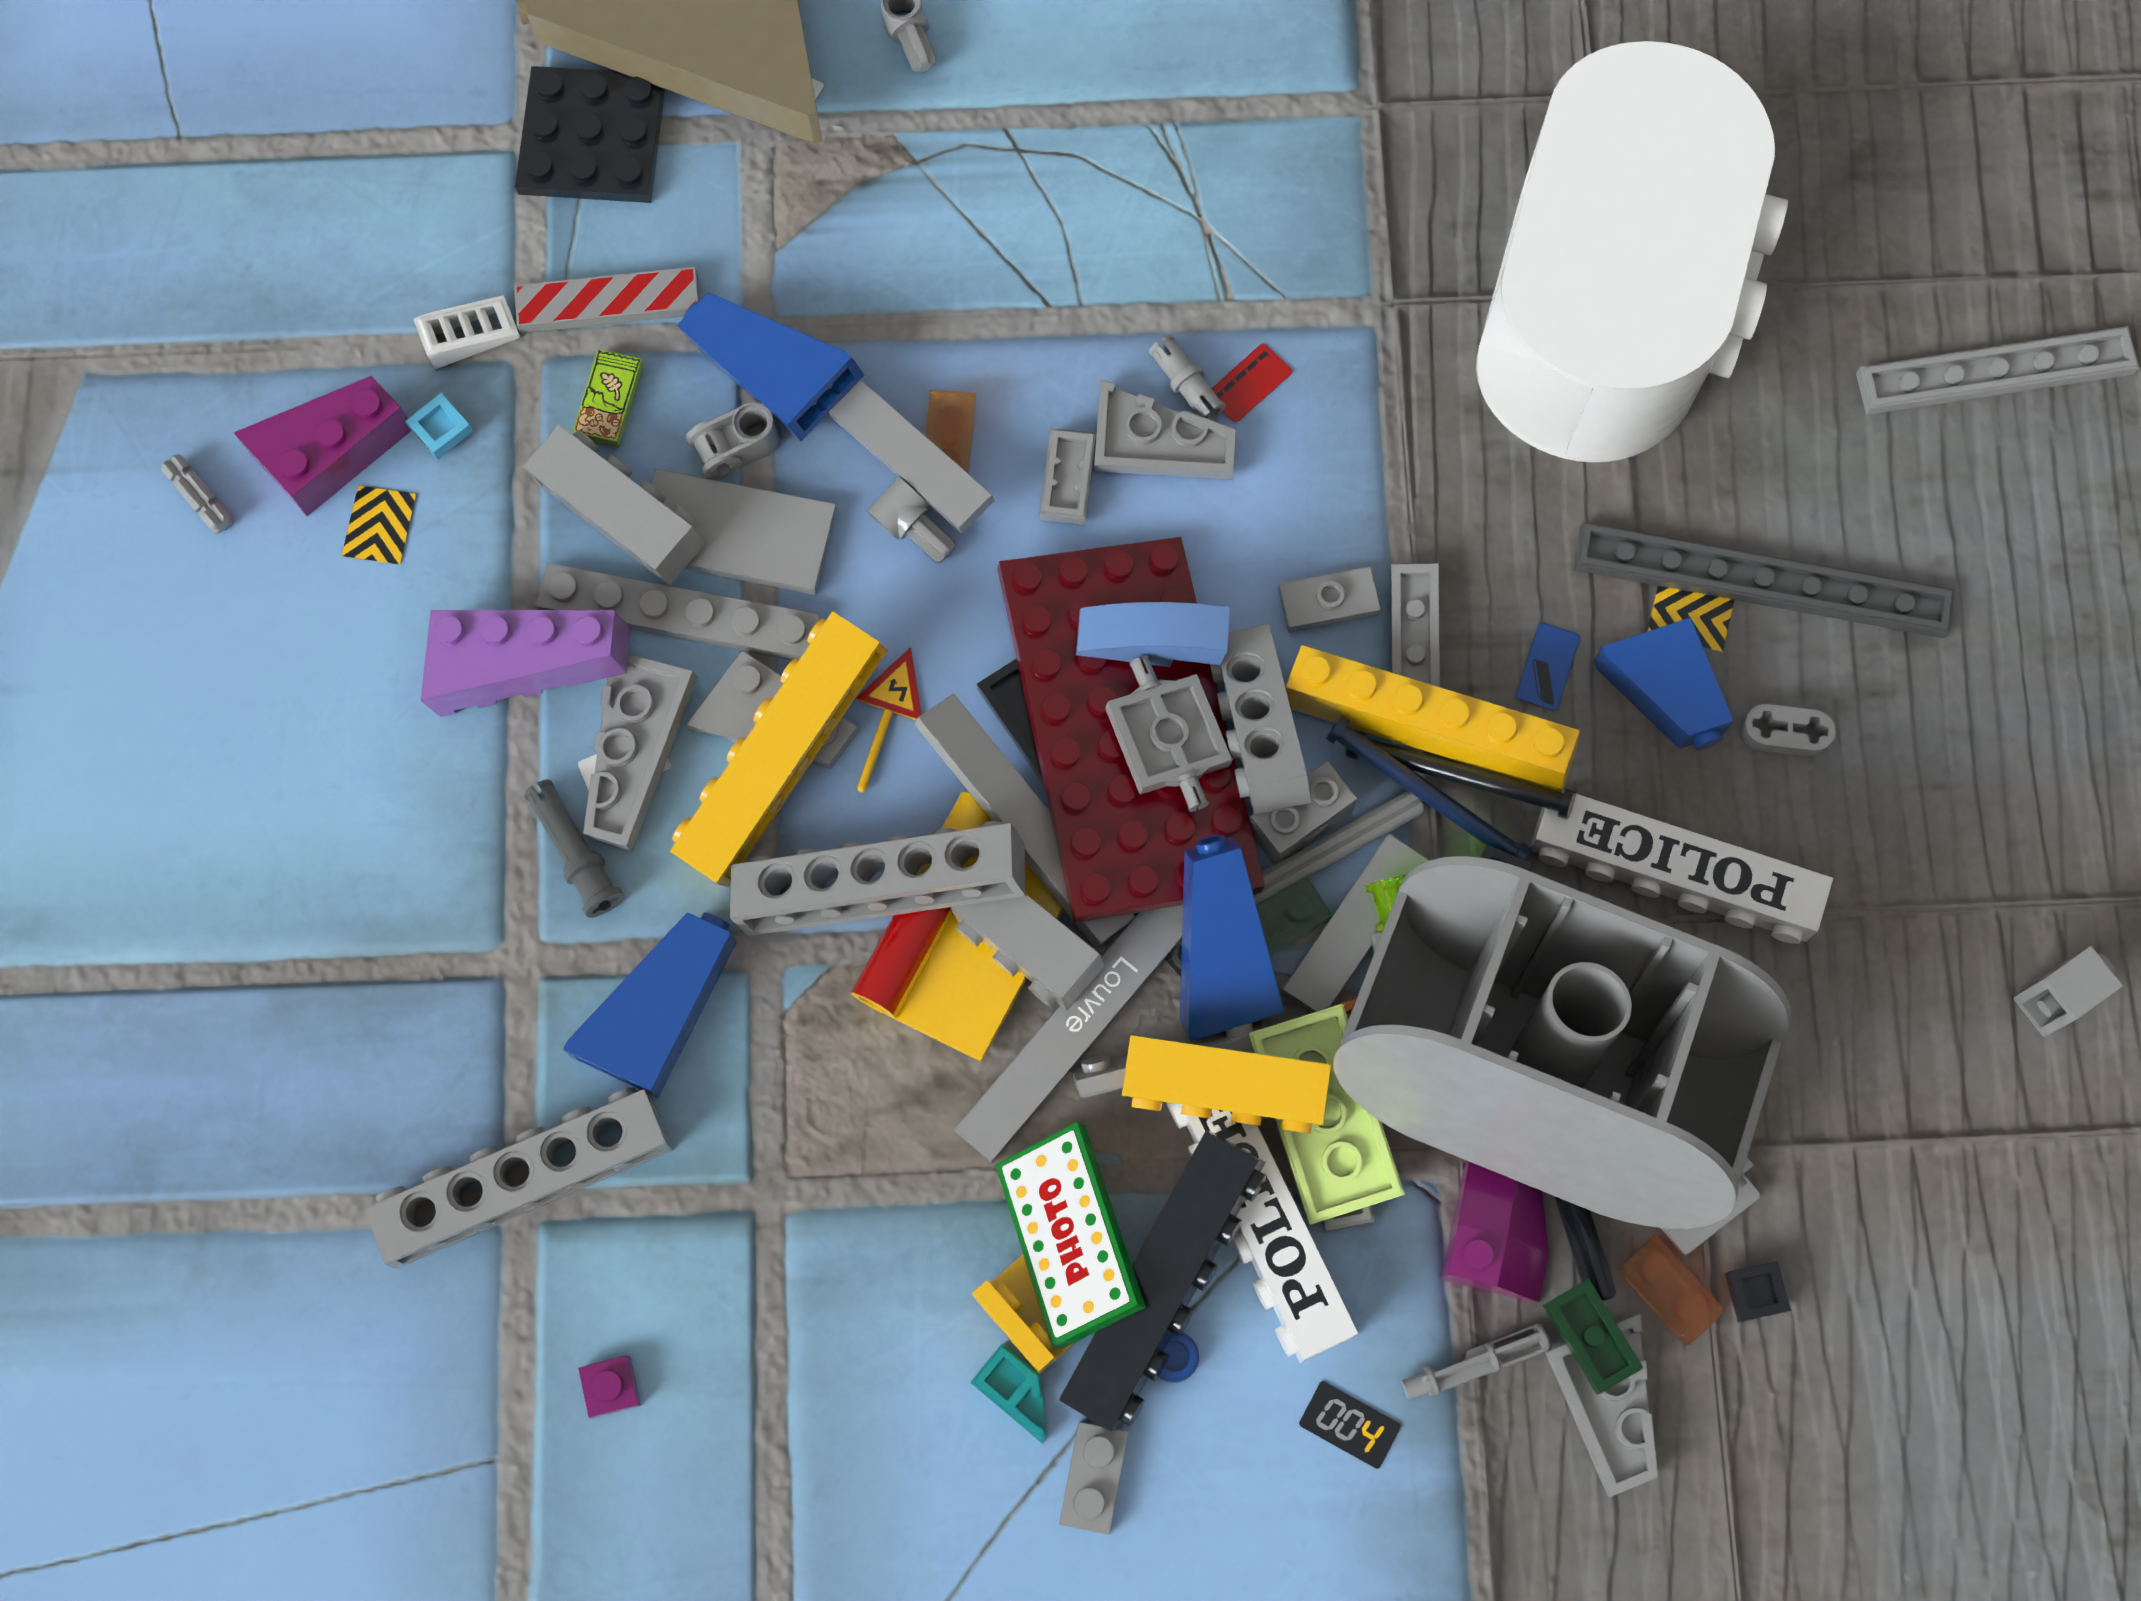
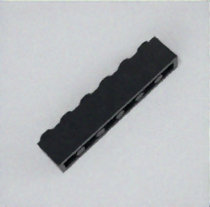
[1059,1131,1267,1432]

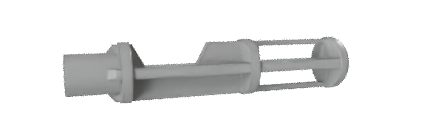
[1401,1323,1552,1400]

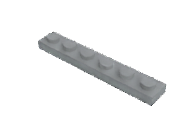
[535,563,821,660]

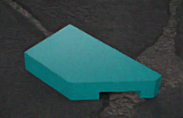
[970,1343,1047,1444]

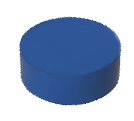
[1158,1332,1199,1383]

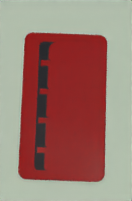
[1212,344,1292,423]

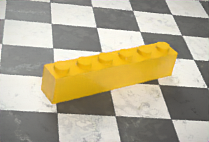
[670,611,888,888]
[1285,645,1580,792]

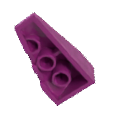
[1441,1160,1549,1303]

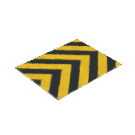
[341,485,416,565]
[1647,586,1734,652]

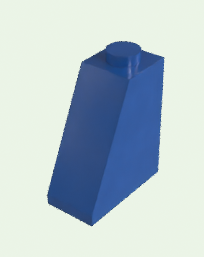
[1594,617,1734,750]

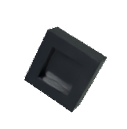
[1725,1261,1791,1323]

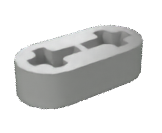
[1740,704,1836,757]

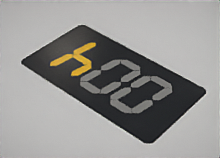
[1299,1381,1400,1469]

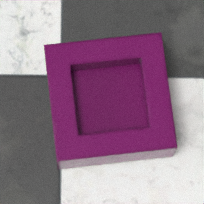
[578,1355,641,1419]

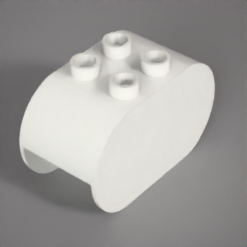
[1476,41,1788,462]

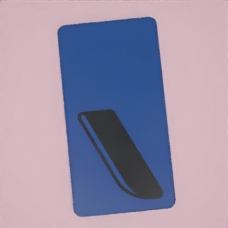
[1516,623,1580,711]

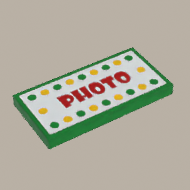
[995,1122,1146,1349]

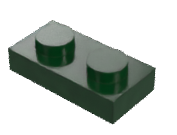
[1543,1278,1643,1395]

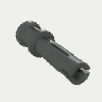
[524,779,624,918]

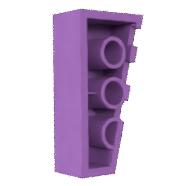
[421,610,631,717]

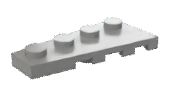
[583,654,698,851]

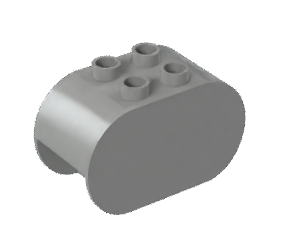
[1333,856,1792,1229]

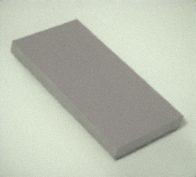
[651,469,837,595]

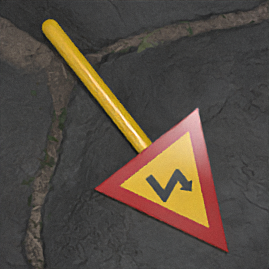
[855,647,921,793]

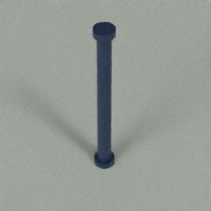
[1325,715,1531,860]

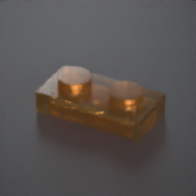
[925,390,977,474]
[1617,1235,1726,1345]

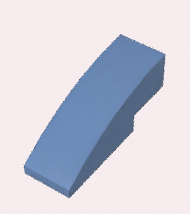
[1076,602,1230,667]

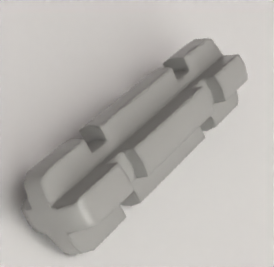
[161,454,233,533]

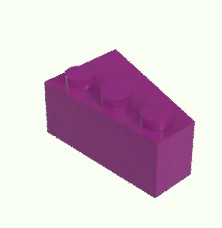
[233,376,411,516]

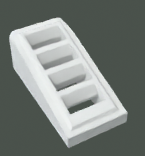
[413,295,521,370]

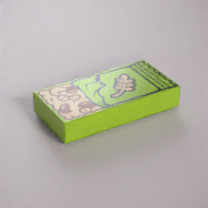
[572,349,644,448]

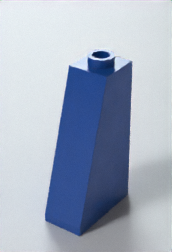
[677,292,864,441]
[1180,835,1284,1041]
[563,912,737,1098]

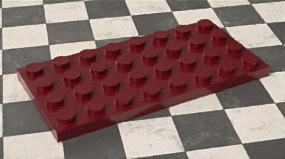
[997,537,1265,923]

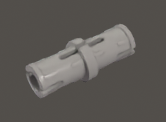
[1149,334,1226,420]

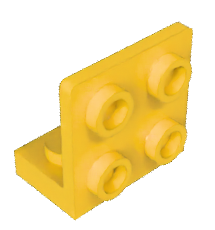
[972,1254,1076,1374]

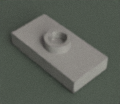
[1039,428,1096,525]
[1278,566,1381,633]

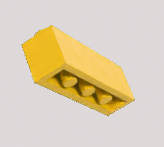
[1122,1035,1331,1133]

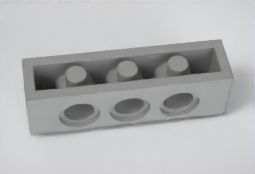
[1210,624,1311,815]

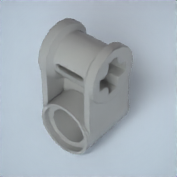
[686,402,780,480]

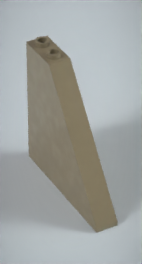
[517,0,823,143]

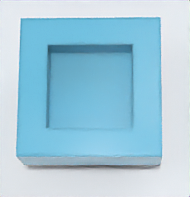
[405,393,474,460]

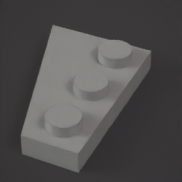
[1094,379,1236,480]
[686,650,858,769]
[1545,1314,1658,1497]

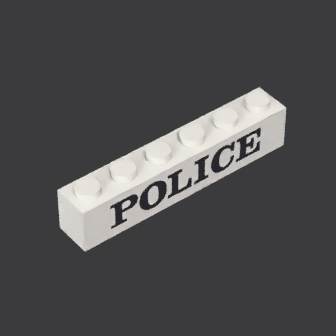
[1530,789,1833,944]
[1167,1102,1358,1363]

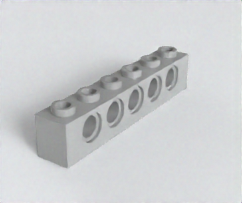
[730,821,1026,936]
[364,1087,673,1269]

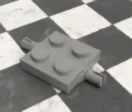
[1105,656,1232,812]

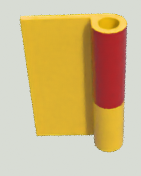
[851,792,1064,1063]

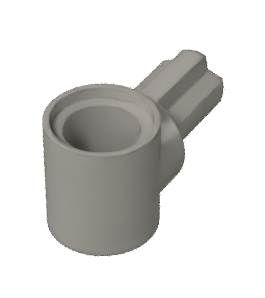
[881,0,937,73]
[867,477,956,563]

